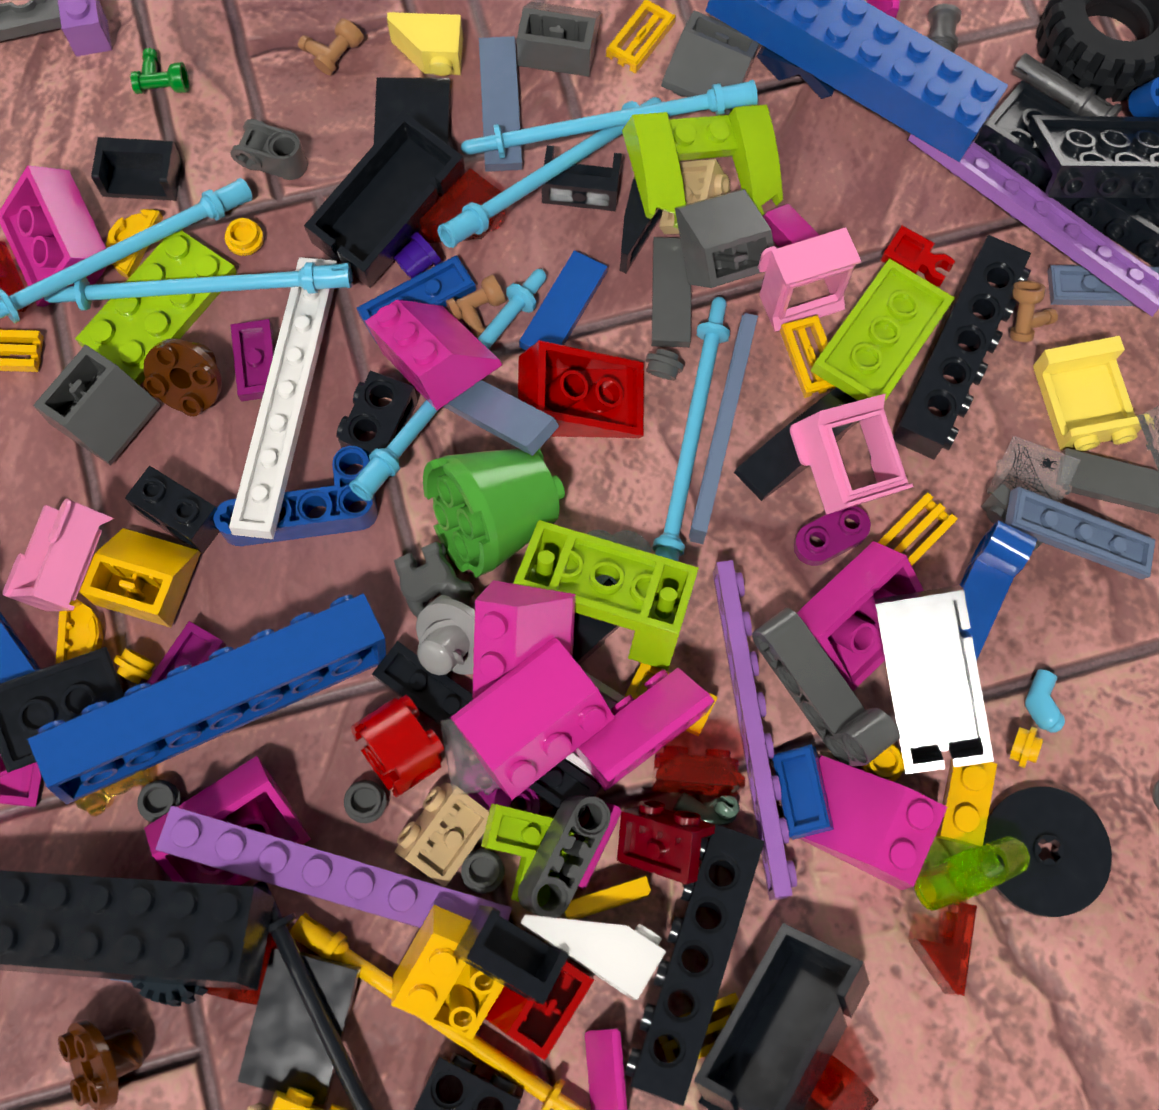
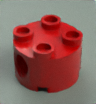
[350,695,444,798]

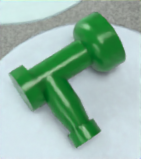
[130,48,189,94]

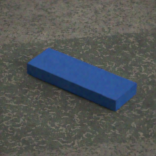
[519,250,608,350]
[356,255,476,344]

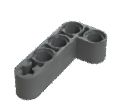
[752,608,900,766]

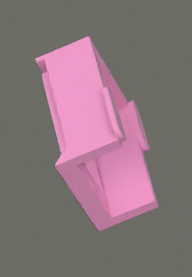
[758,227,861,332]
[790,393,913,515]
[3,498,115,611]

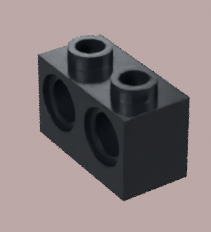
[336,371,418,461]
[125,465,219,554]
[414,1052,522,1110]

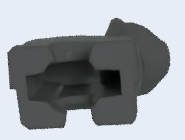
[394,542,475,618]

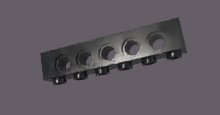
[893,234,1031,460]
[624,824,765,1106]

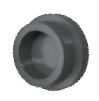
[645,349,684,381]
[137,780,182,822]
[344,780,387,824]
[461,849,505,894]

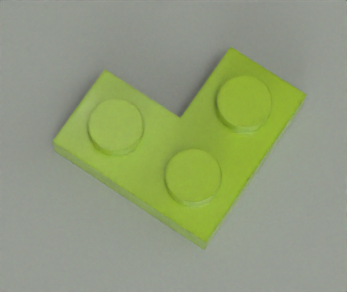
[481,803,574,906]

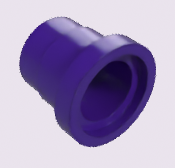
[394,231,441,279]

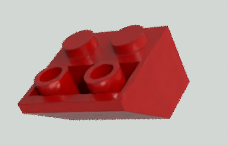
[485,961,594,1061]

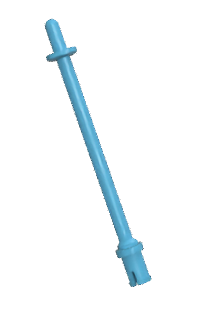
[461,80,758,159]
[438,97,662,248]
[0,178,252,323]
[44,262,353,311]
[349,269,547,501]
[652,297,730,561]

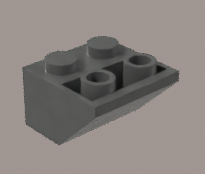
[517,1,601,77]
[661,10,760,114]
[675,189,774,288]
[33,344,161,466]

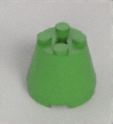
[423,448,565,578]

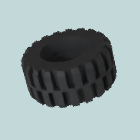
[1036,0,1159,102]

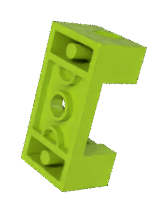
[513,520,699,671]

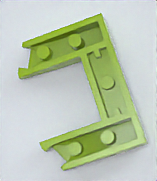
[622,105,783,229]

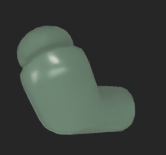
[673,792,740,826]

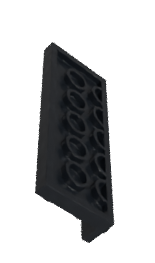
[975,80,1159,267]
[1027,115,1159,198]

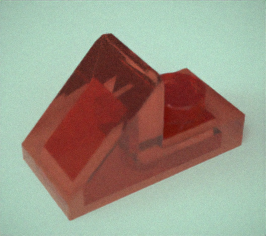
[909,902,977,996]

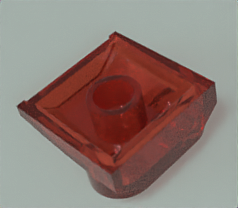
[651,745,745,798]

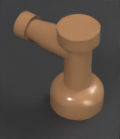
[298,18,364,75]
[446,274,506,338]
[1010,281,1058,342]

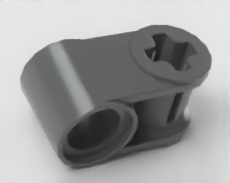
[230,119,308,180]

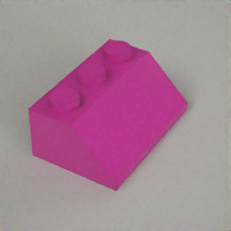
[0,165,108,307]
[365,299,502,410]
[797,541,924,691]
[473,580,576,700]
[450,637,615,800]
[575,668,715,791]
[144,756,311,886]

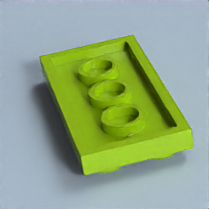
[75,230,237,385]
[811,258,955,403]

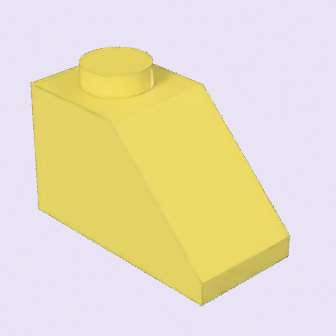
[387,12,463,76]

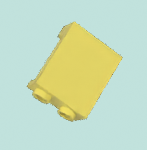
[1033,336,1148,452]

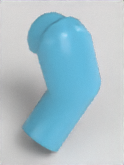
[1025,669,1065,733]

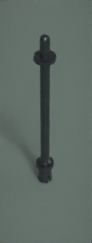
[252,881,374,1110]

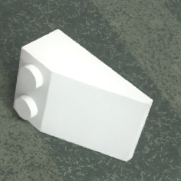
[520,915,666,1000]

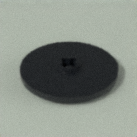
[981,786,1112,917]

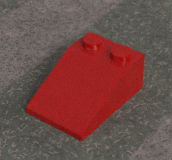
[518,340,644,438]

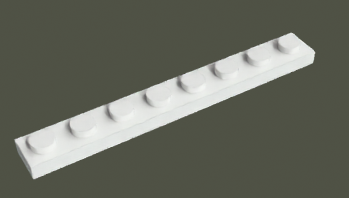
[229,257,337,539]

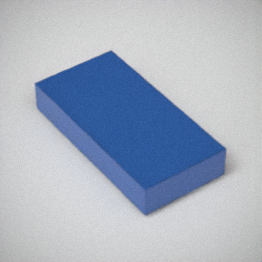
[772,744,834,840]

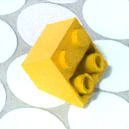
[79,528,200,628]
[391,904,504,1039]

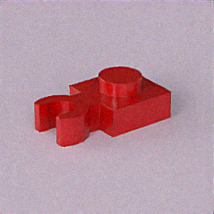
[880,225,955,287]

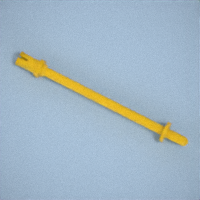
[290,912,586,1110]

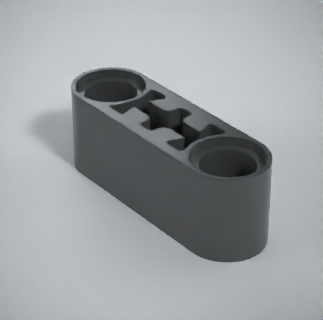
[518,794,610,918]

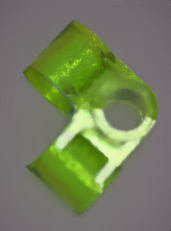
[914,836,1030,911]

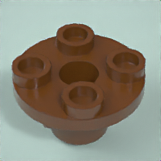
[143,339,222,416]
[58,1019,144,1110]

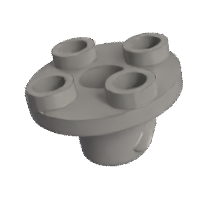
[416,595,475,675]

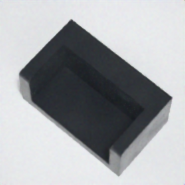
[91,137,182,201]
[541,145,622,212]
[453,905,569,1005]

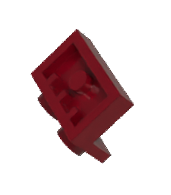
[617,800,715,885]

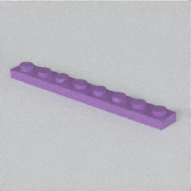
[908,134,1159,317]
[713,560,797,901]
[155,806,512,928]

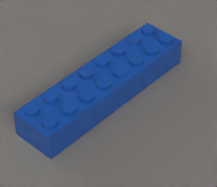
[705,0,1009,162]
[27,593,386,805]

